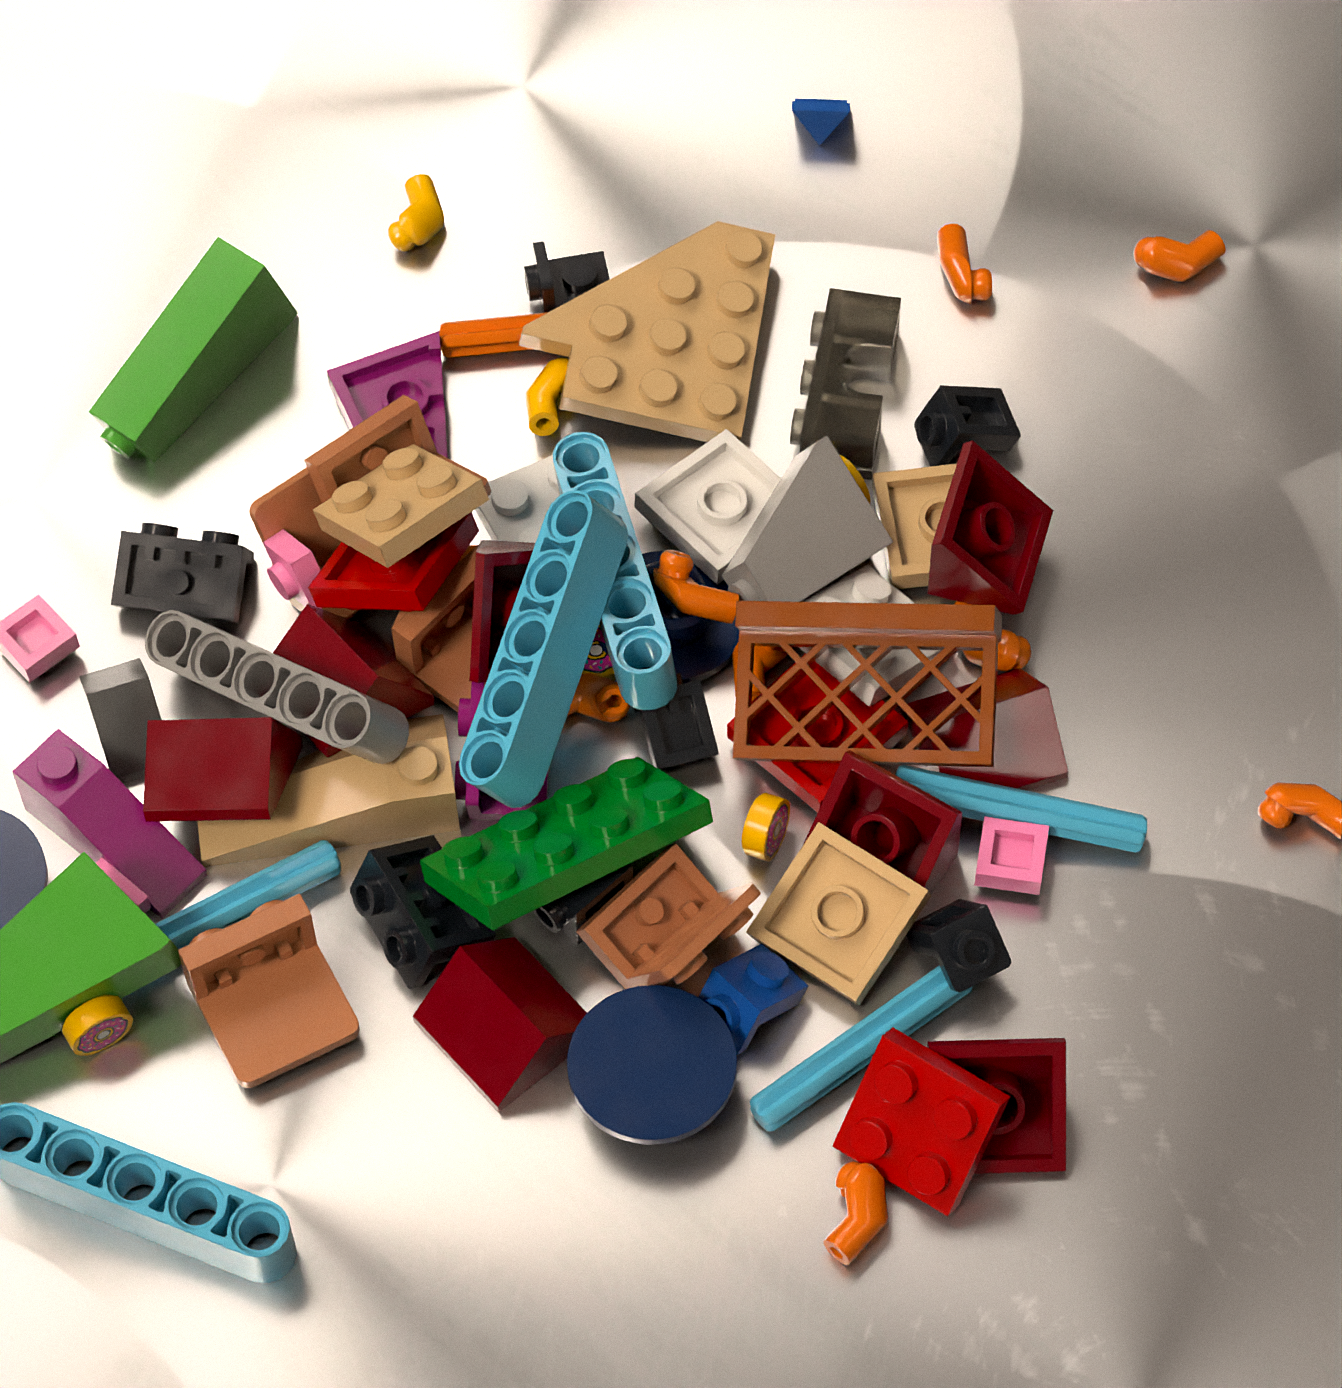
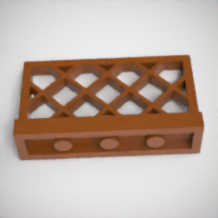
[733,601,1002,767]

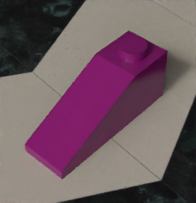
[12,728,207,919]

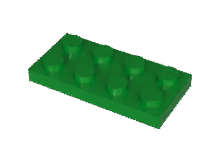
[420,756,713,930]

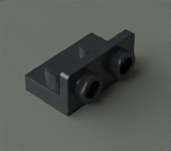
[111,522,255,623]
[350,835,497,989]

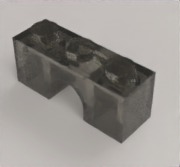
[790,288,901,480]

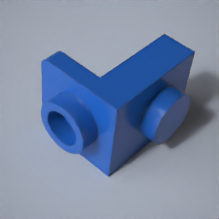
[698,944,809,1055]

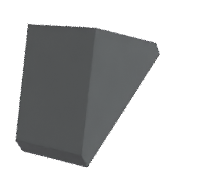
[79,658,162,783]

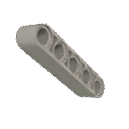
[145,610,409,764]

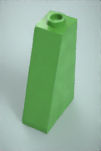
[89,237,298,463]
[0,852,181,1064]

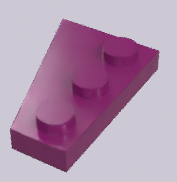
[326,331,448,458]

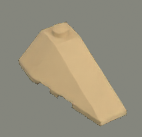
[197,714,460,867]

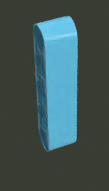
[553,432,677,710]
[459,490,628,808]
[0,1102,297,1284]

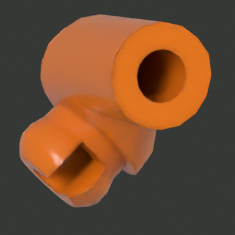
[937,224,992,304]
[1134,230,1226,282]

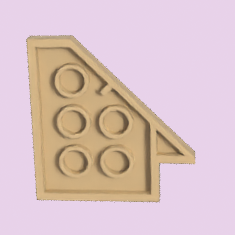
[519,221,775,442]

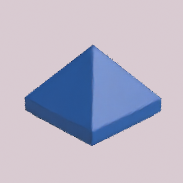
[792,98,850,146]

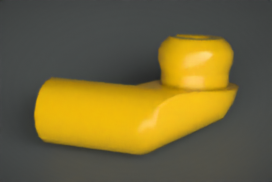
[388,174,444,252]
[525,358,568,436]

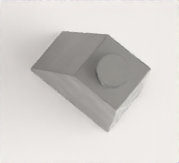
[722,436,893,602]

